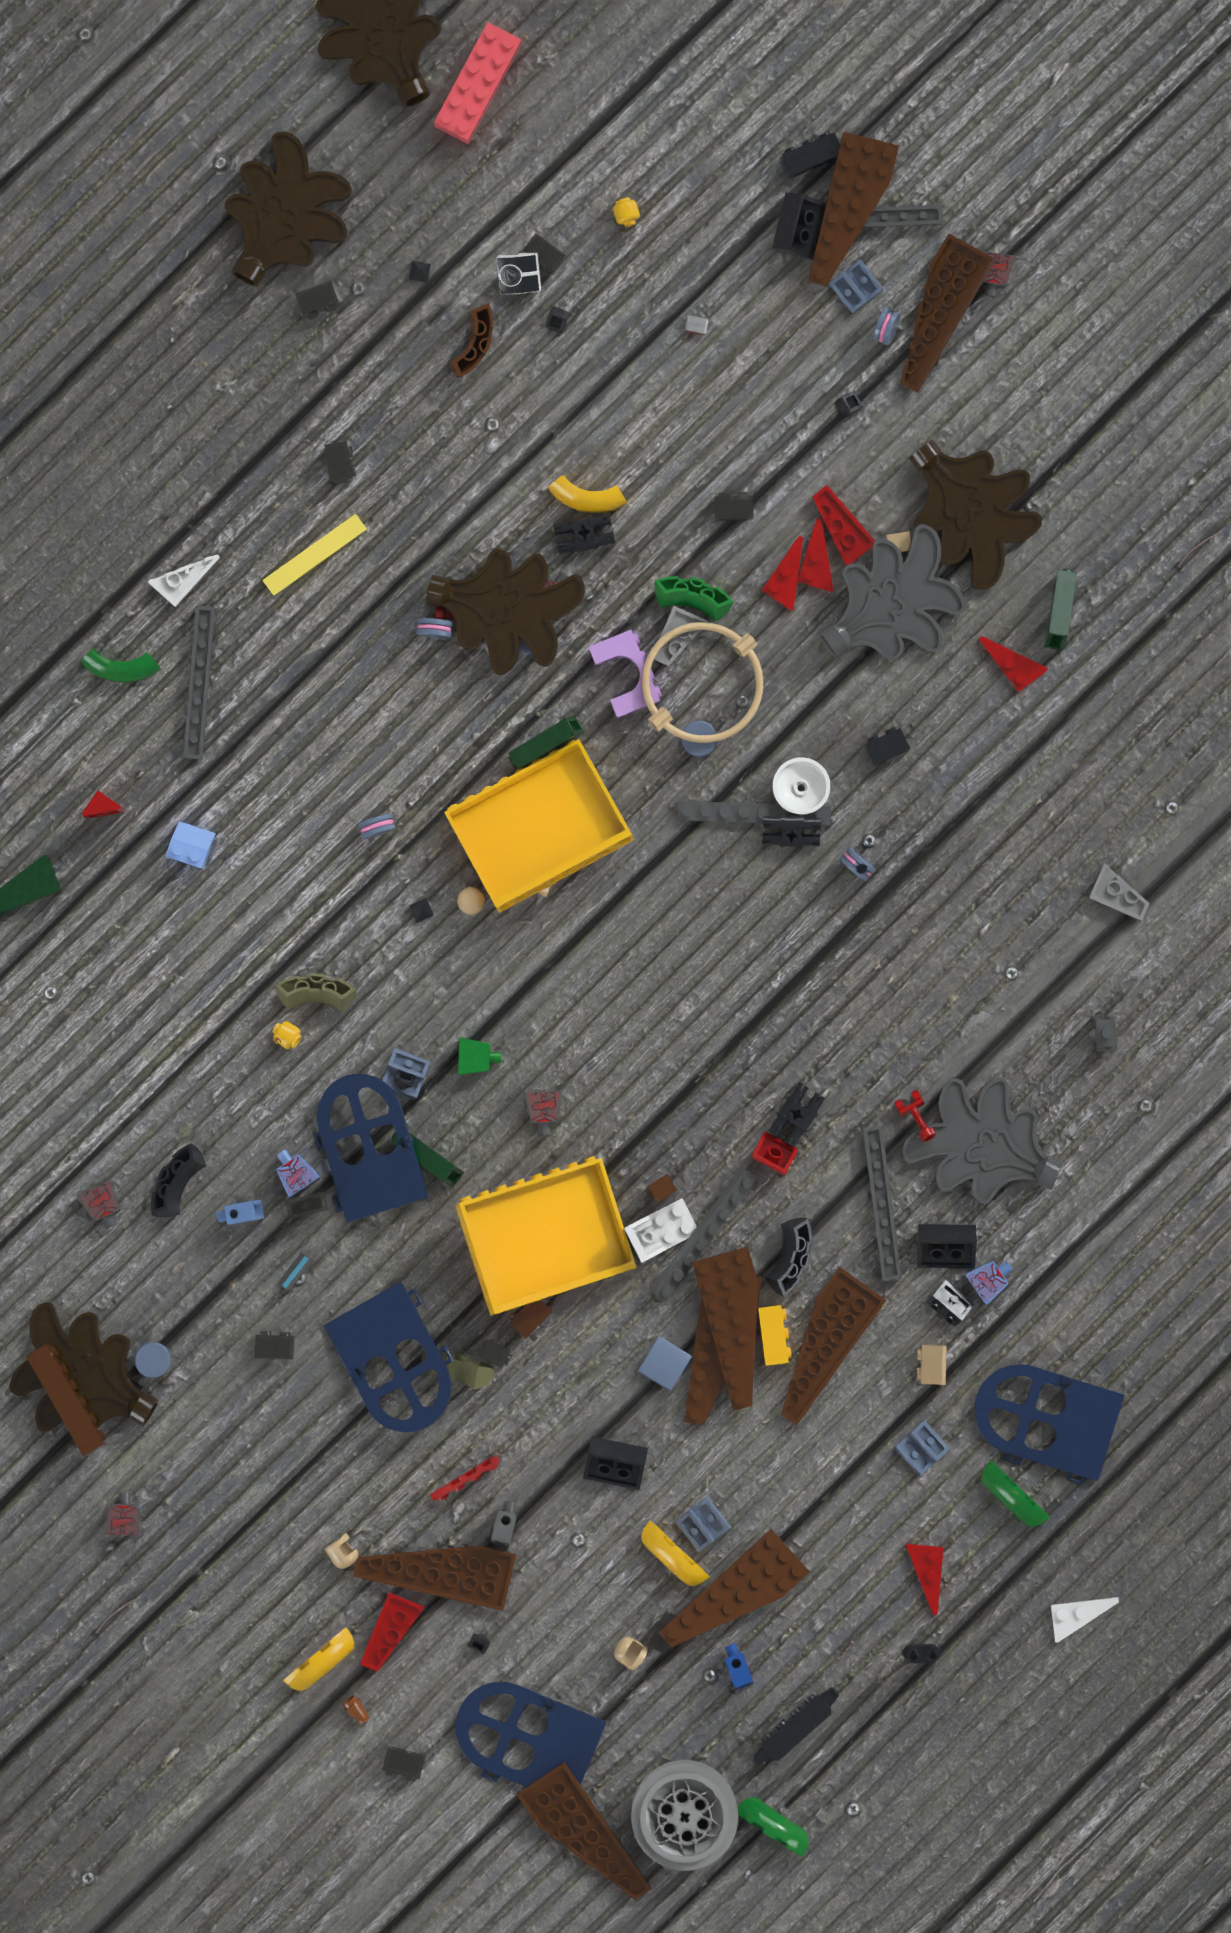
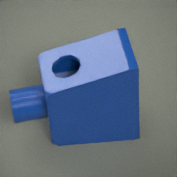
[725,1643,754,1690]

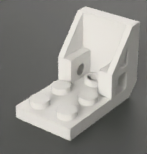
[624,1198,697,1262]

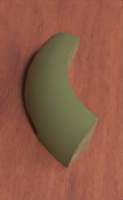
[275,973,356,1013]
[421,1348,496,1389]

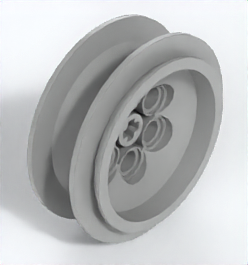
[631,1760,738,1871]

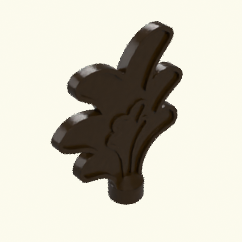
[316,0,442,107]
[224,131,352,287]
[909,439,1042,590]
[426,549,585,675]
[9,1302,159,1432]

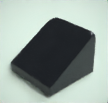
[544,306,570,334]
[834,391,863,418]

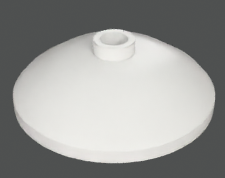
[773,758,830,815]

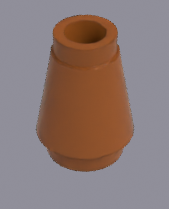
[342,1695,369,1725]

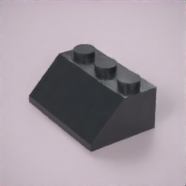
[772,192,826,260]
[917,1224,977,1268]
[583,1436,648,1490]

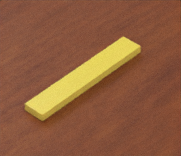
[263,514,367,596]

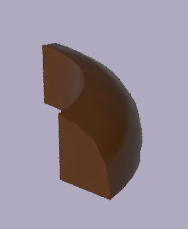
[448,303,493,378]

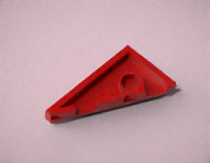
[797,518,833,593]
[762,535,803,611]
[978,636,1048,693]
[906,1543,944,1615]

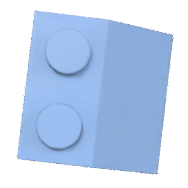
[166,821,216,870]

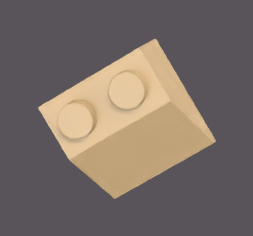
[917,1344,946,1385]

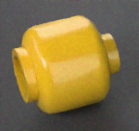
[613,197,640,227]
[272,1021,302,1050]

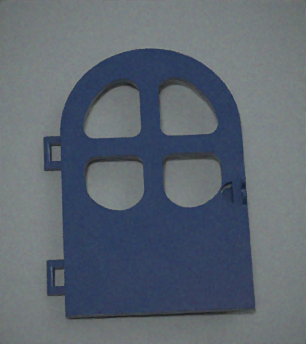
[313,1073,428,1222]
[324,1281,454,1433]
[974,1364,1125,1485]
[456,1681,606,1787]

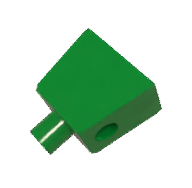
[458,1038,502,1075]

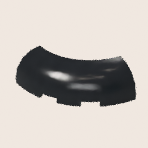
[151,1143,206,1218]
[765,1218,812,1297]

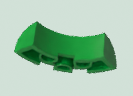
[654,576,734,622]
[81,649,161,683]
[982,1460,1050,1527]
[737,1797,809,1857]

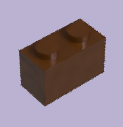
[647,1174,677,1202]
[509,1299,552,1339]

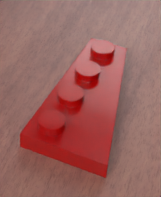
[812,485,874,565]
[430,1454,500,1502]
[360,1592,425,1672]

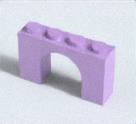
[589,630,662,719]

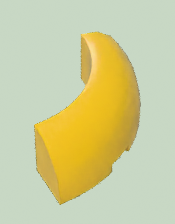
[548,475,627,513]
[641,1520,710,1586]
[283,1627,354,1691]

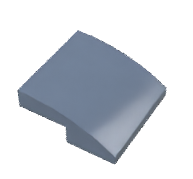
[829,259,884,313]
[382,1048,430,1100]
[638,1336,692,1391]
[894,1420,950,1476]
[675,1496,731,1552]

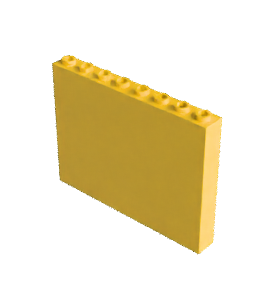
[444,739,634,913]
[455,1156,637,1315]

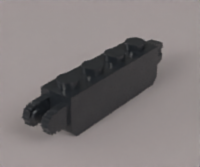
[753,1687,839,1765]

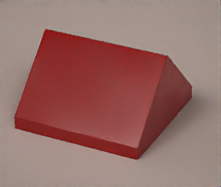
[82,790,124,819]
[751,1131,798,1176]

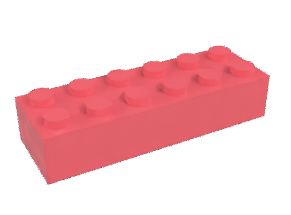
[434,22,522,145]

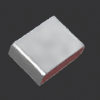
[684,315,708,335]

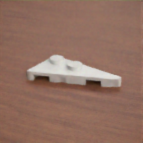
[148,555,220,607]
[1051,1597,1119,1643]

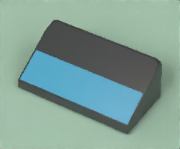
[279,1253,313,1291]

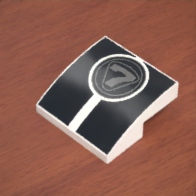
[496,253,541,294]

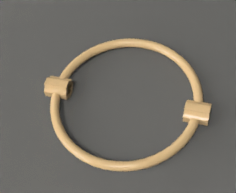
[642,622,763,743]

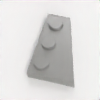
[654,606,708,666]
[1089,863,1150,921]

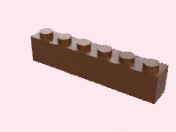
[26,1344,106,1456]

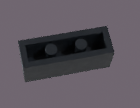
[782,132,840,179]

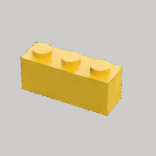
[758,1305,792,1366]

